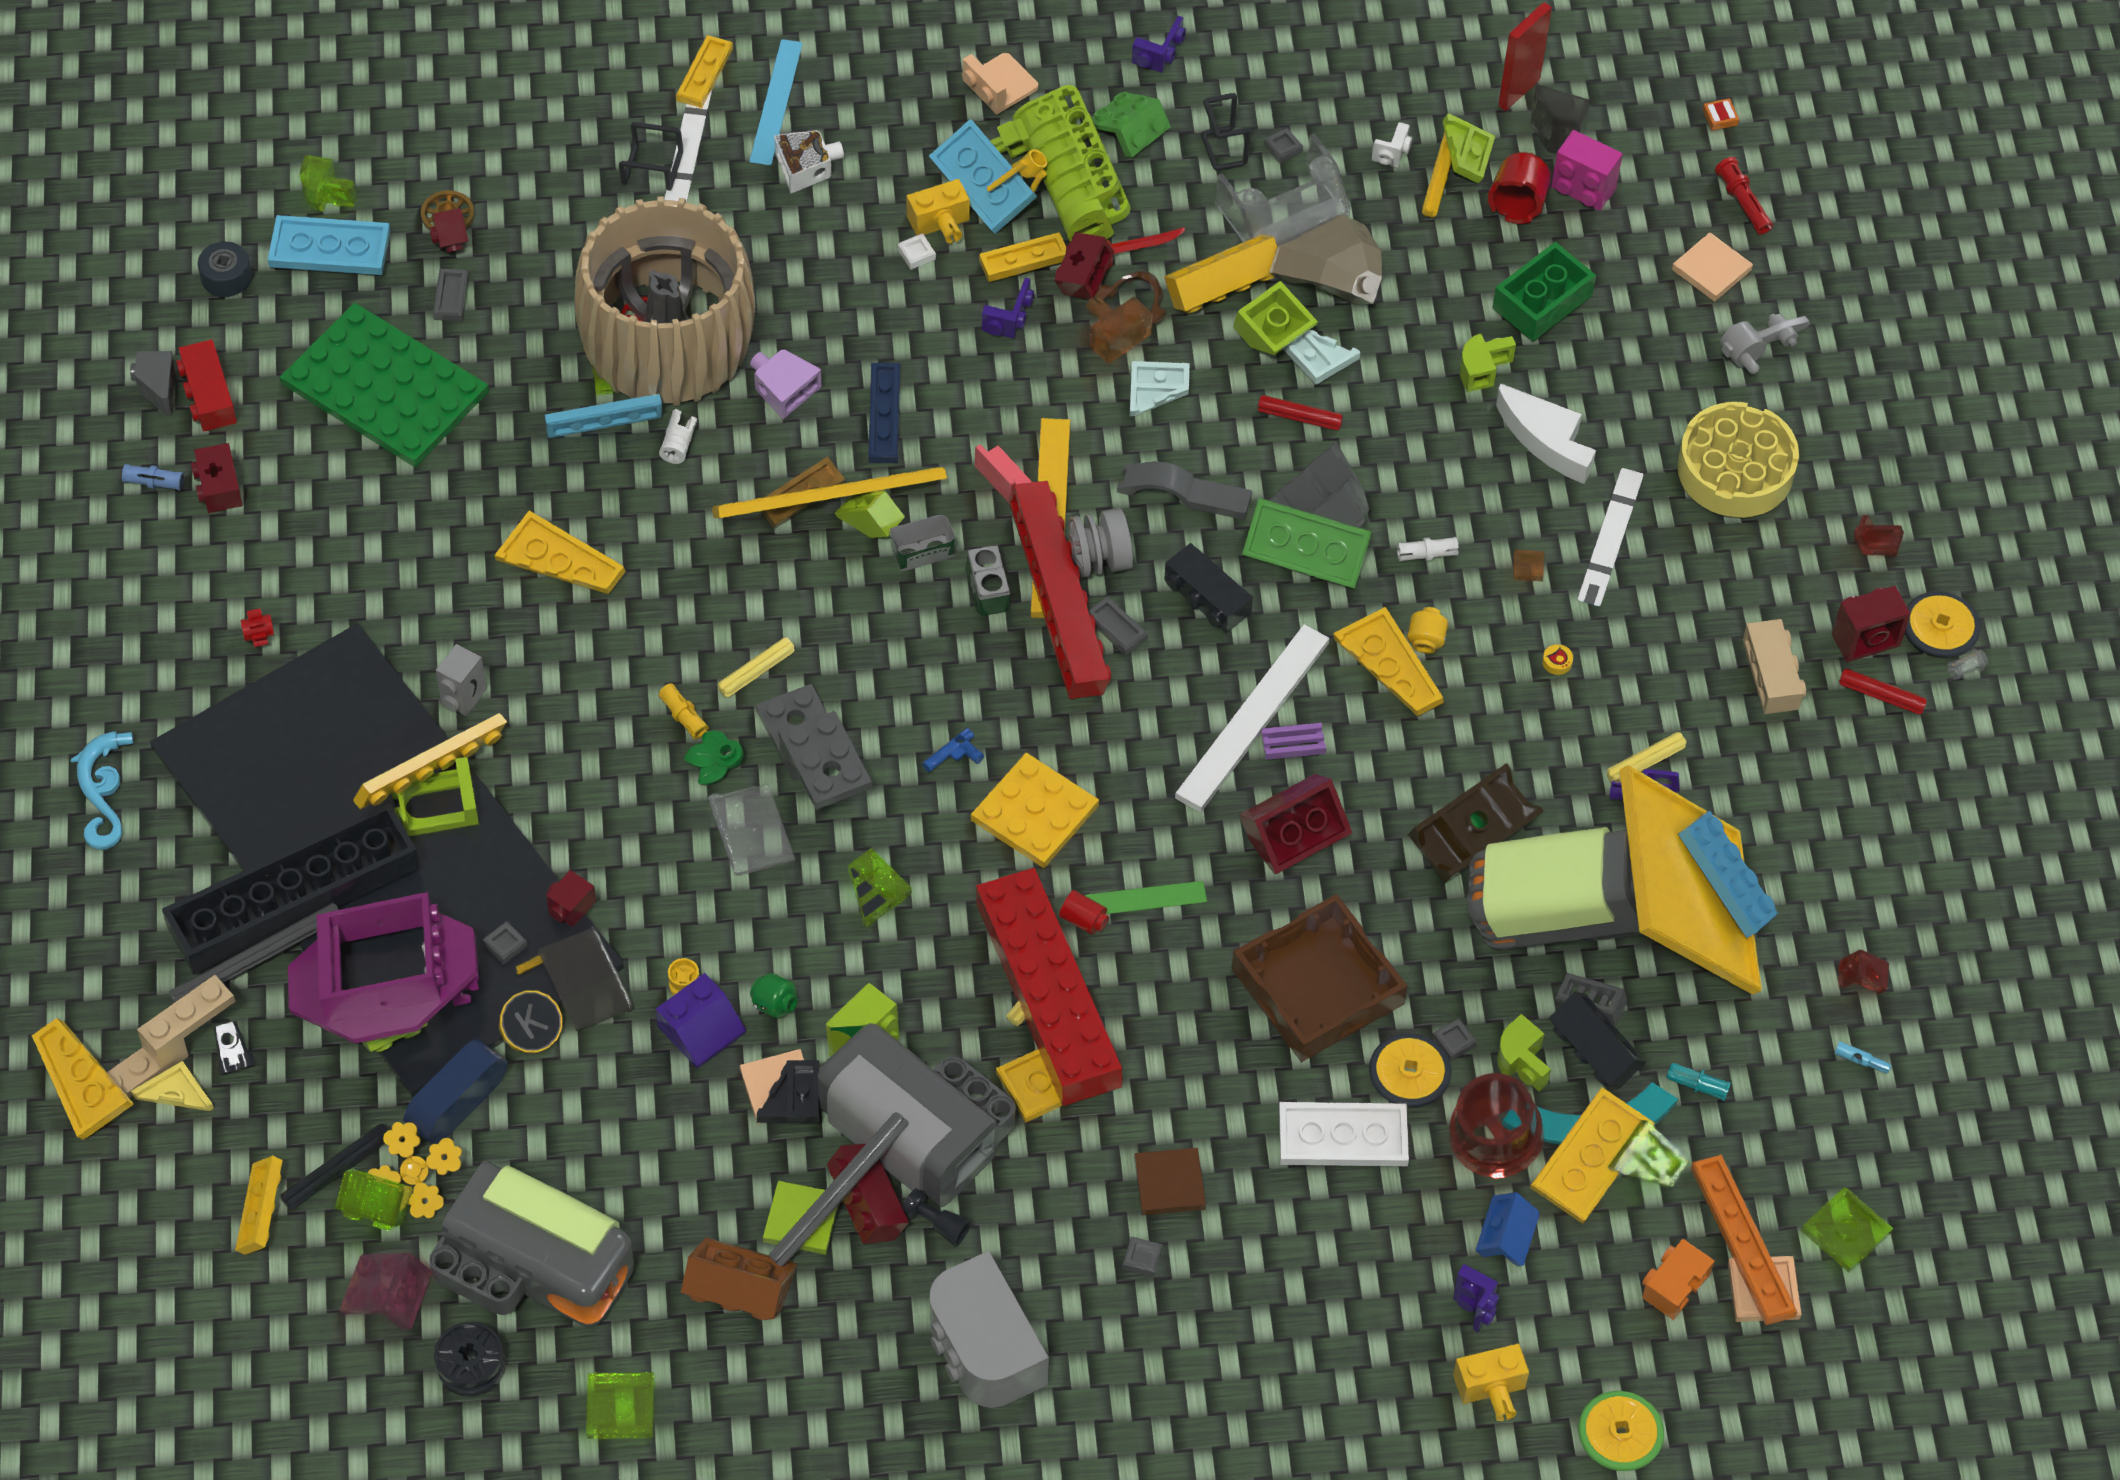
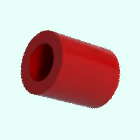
[1059,890,1109,935]

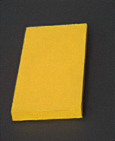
[1530,1087,1655,1224]

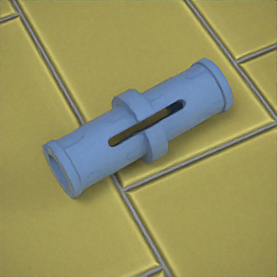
[122,464,185,491]

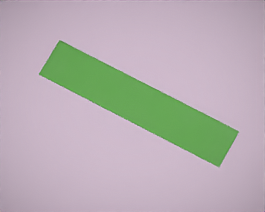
[1085,881,1207,914]

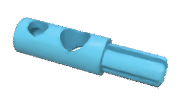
[1834,1041,1891,1074]

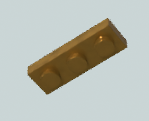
[761,456,845,528]

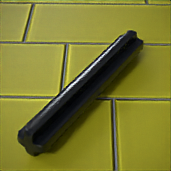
[281,1123,389,1209]

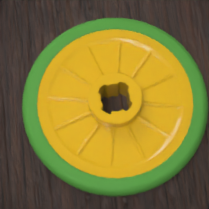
[1578,1391,1664,1471]

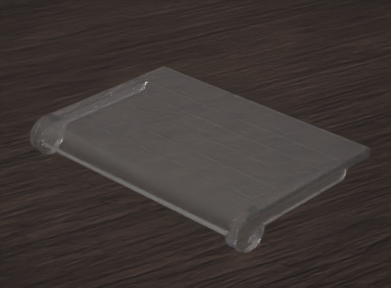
[708,784,795,876]

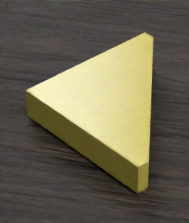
[131,1061,214,1111]

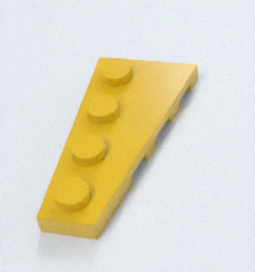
[494,511,626,594]
[1333,607,1444,716]
[32,1018,134,1140]

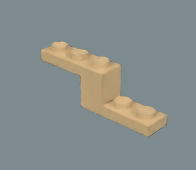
[107,975,235,1098]

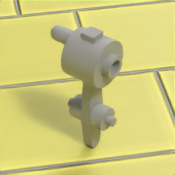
[1720,314,1810,374]

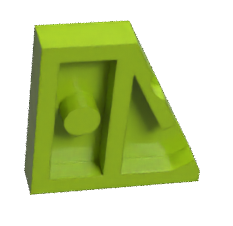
[1443,113,1495,184]

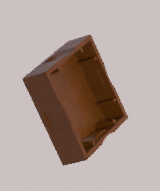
[1232,894,1408,1063]

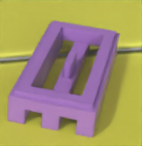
[1261,723,1326,760]

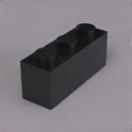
[1164,543,1253,634]
[1549,991,1646,1088]

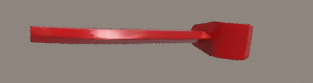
[1107,227,1185,269]

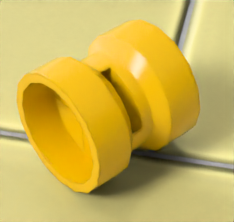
[668,958,699,996]

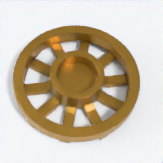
[421,190,474,230]

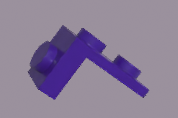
[1132,16,1186,73]
[982,278,1034,339]

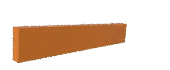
[1691,1155,1797,1325]

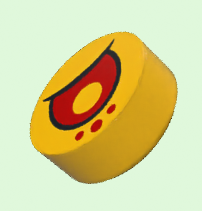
[1542,644,1573,675]

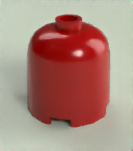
[1488,152,1551,224]

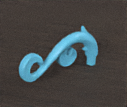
[71,731,134,850]

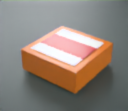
[1703,98,1739,131]

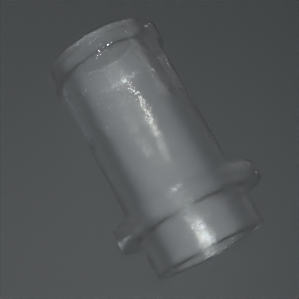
[1947,649,1988,680]

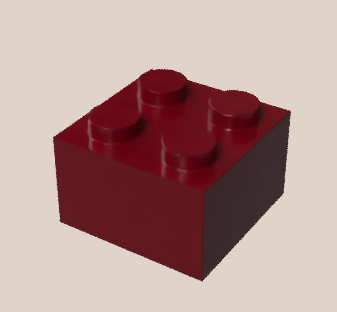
[1832,585,1911,663]

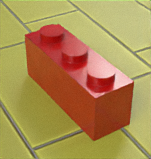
[176,339,237,432]

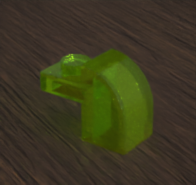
[299,155,357,212]

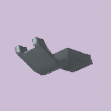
[1117,461,1252,520]

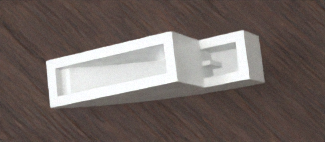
[1496,384,1596,484]

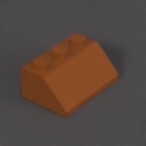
[681,1237,797,1320]

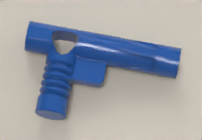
[922,728,984,772]

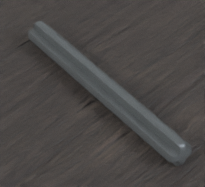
[169,903,339,1003]
[769,1112,909,1267]

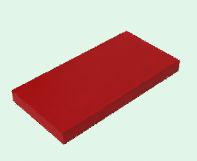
[1498,2,1552,111]

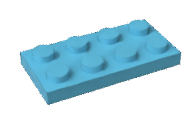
[929,119,1037,234]
[268,215,391,275]

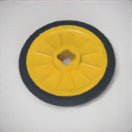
[1905,591,1981,657]
[1369,1033,1452,1107]

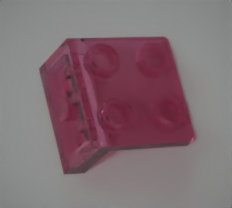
[340,1253,432,1330]

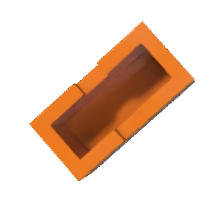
[1642,1239,1715,1320]

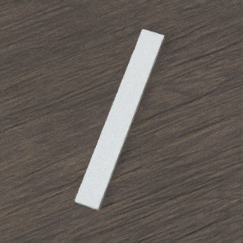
[1175,624,1329,813]

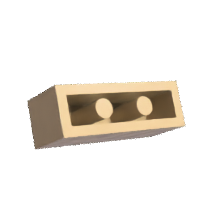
[1743,619,1806,714]

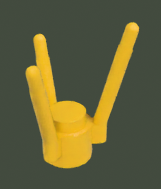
[986,149,1047,193]

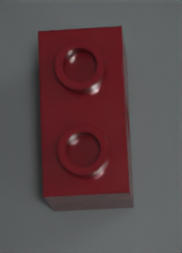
[1054,232,1114,300]
[191,443,243,513]

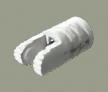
[659,409,697,464]

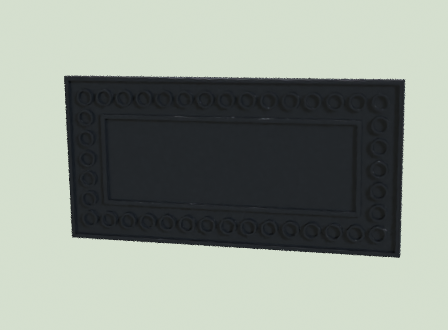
[150,623,624,1098]

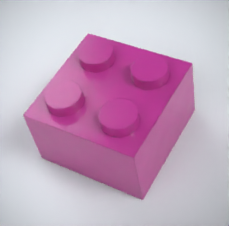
[1551,130,1623,211]

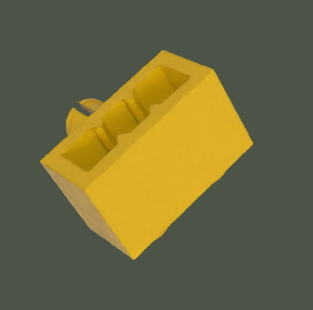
[906,179,970,244]
[1453,1344,1529,1422]

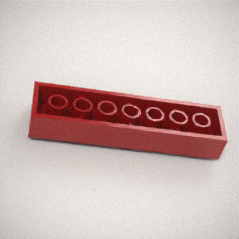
[976,867,1122,1106]

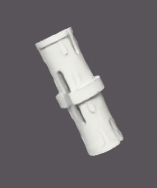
[1397,537,1459,562]

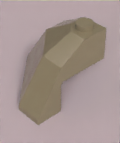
[1269,214,1382,304]

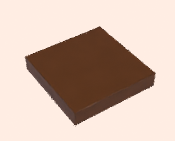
[1134,1148,1206,1215]

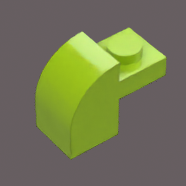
[1460,334,1516,393]
[1497,1014,1551,1092]

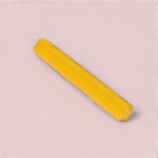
[1422,132,1452,218]

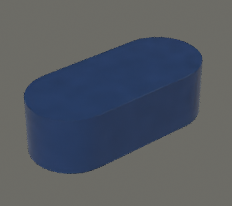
[403,1039,508,1144]

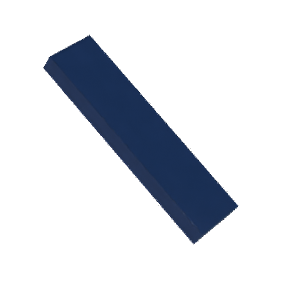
[868,363,900,463]

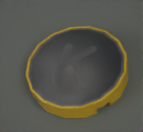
[499,991,562,1054]

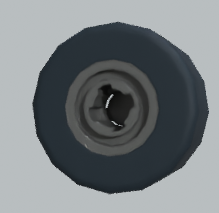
[197,241,252,297]

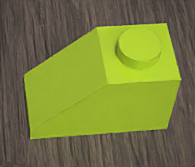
[835,490,905,538]

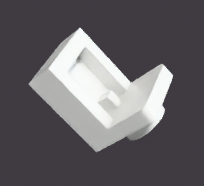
[1372,122,1412,167]

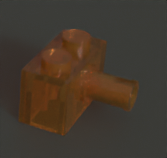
[1086,295,1153,364]

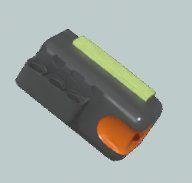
[429,1161,634,1327]

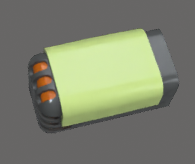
[1467,827,1642,950]

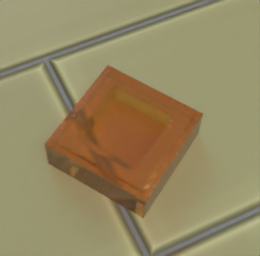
[1513,549,1544,581]

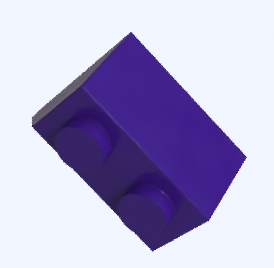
[656,973,746,1069]

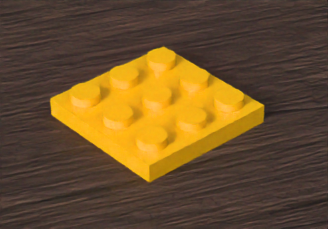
[971,753,1099,868]

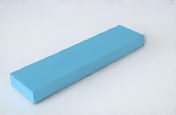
[545,394,663,438]

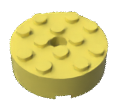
[1677,402,1799,518]

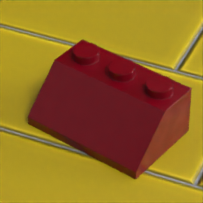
[1239,774,1352,874]

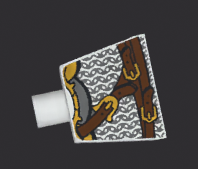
[774,131,844,193]

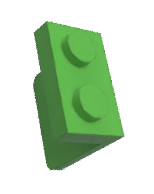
[1092,92,1171,158]

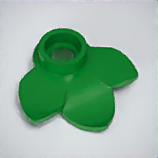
[684,731,743,785]

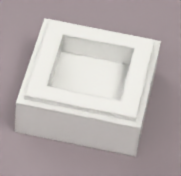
[898,233,936,270]

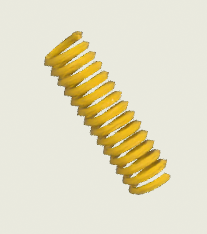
[516,953,546,975]

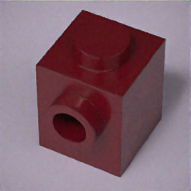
[429,208,469,253]
[546,870,596,927]

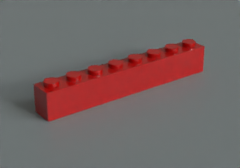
[1008,481,1111,699]

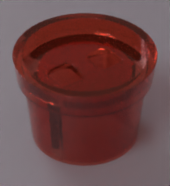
[1449,1073,1544,1178]

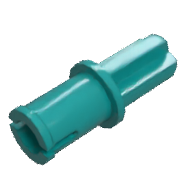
[1667,1063,1731,1101]

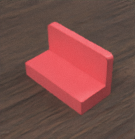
[975,444,1032,503]

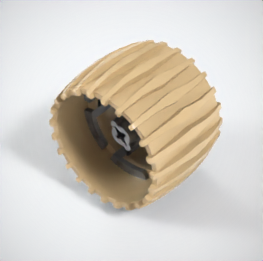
[574,196,755,406]

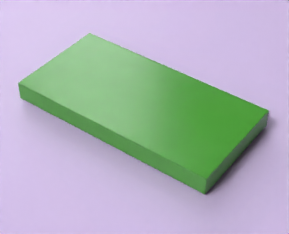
[1242,498,1372,589]

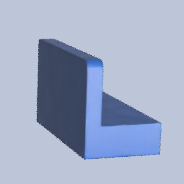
[1475,1192,1540,1267]

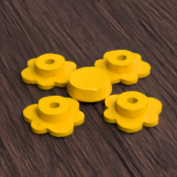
[365,1122,462,1219]

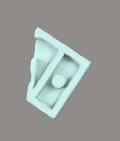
[1283,329,1360,385]
[1130,361,1190,416]

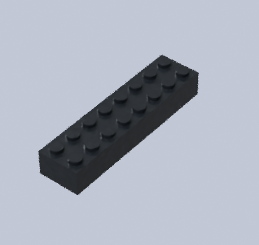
[162,803,420,975]

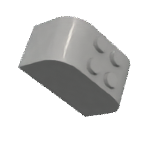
[930,1251,1049,1408]

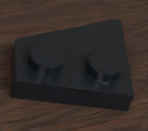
[757,1060,820,1123]

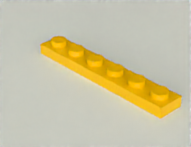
[353,713,507,809]

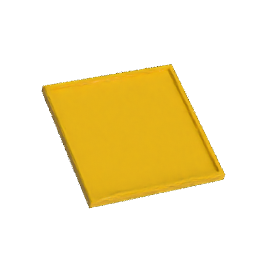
[1620,765,1762,995]

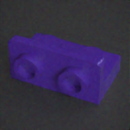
[1453,1264,1500,1333]

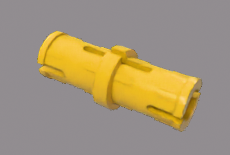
[658,683,709,740]

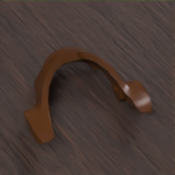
[1095,271,1166,323]

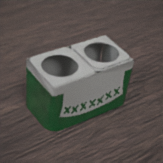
[888,515,955,572]
[965,545,1010,616]

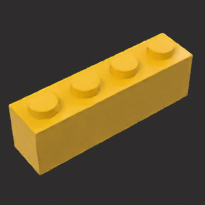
[1164,234,1277,313]

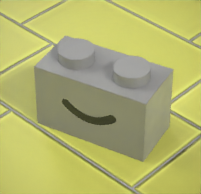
[436,644,486,716]

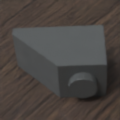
[130,351,175,415]

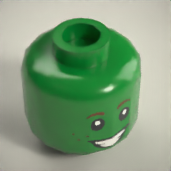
[750,973,798,1019]

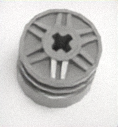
[1069,508,1133,578]

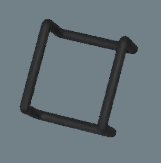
[1201,93,1251,171]
[619,122,683,191]

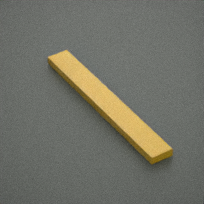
[1031,418,1070,618]
[712,467,947,518]

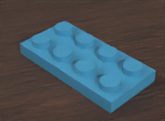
[1678,810,1778,938]

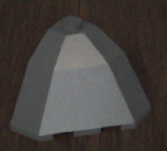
[1253,442,1369,527]

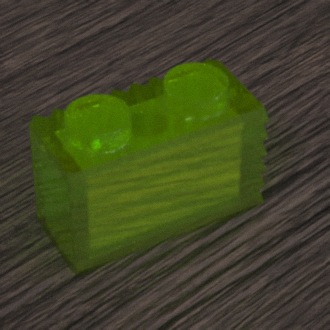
[335,1169,413,1230]

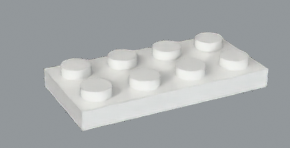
[1279,1102,1409,1166]

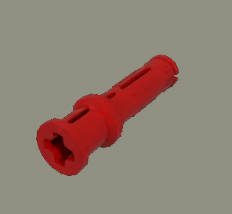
[1714,157,1774,235]

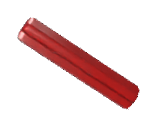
[1258,395,1343,430]
[1839,668,1927,714]

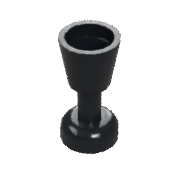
[902,1188,972,1248]

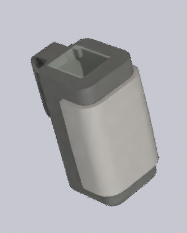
[817,1023,1015,1207]

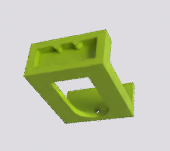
[392,757,479,836]

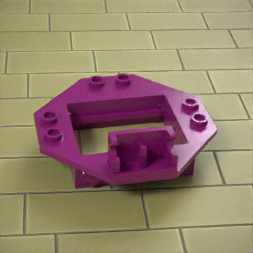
[288,892,479,1044]

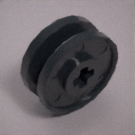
[434,1322,506,1397]

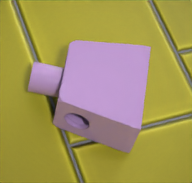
[750,350,822,419]

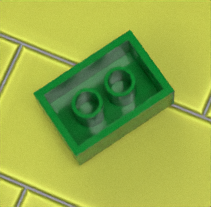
[1492,242,1596,342]

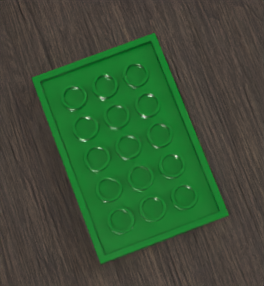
[280,302,489,468]

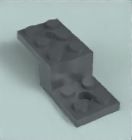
[756,684,872,810]

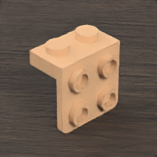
[962,53,1038,115]

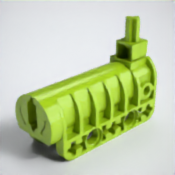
[990,85,1131,242]

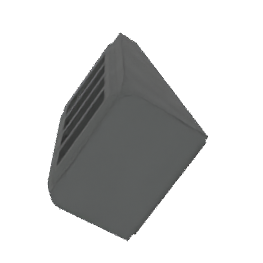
[1555,973,1627,1025]

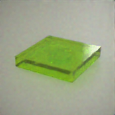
[1801,1187,1893,1273]
[586,1372,654,1439]

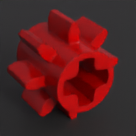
[240,608,275,647]

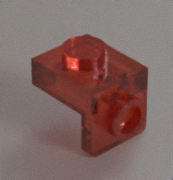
[1854,515,1904,556]
[1838,949,1889,994]

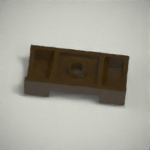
[1408,763,1544,883]

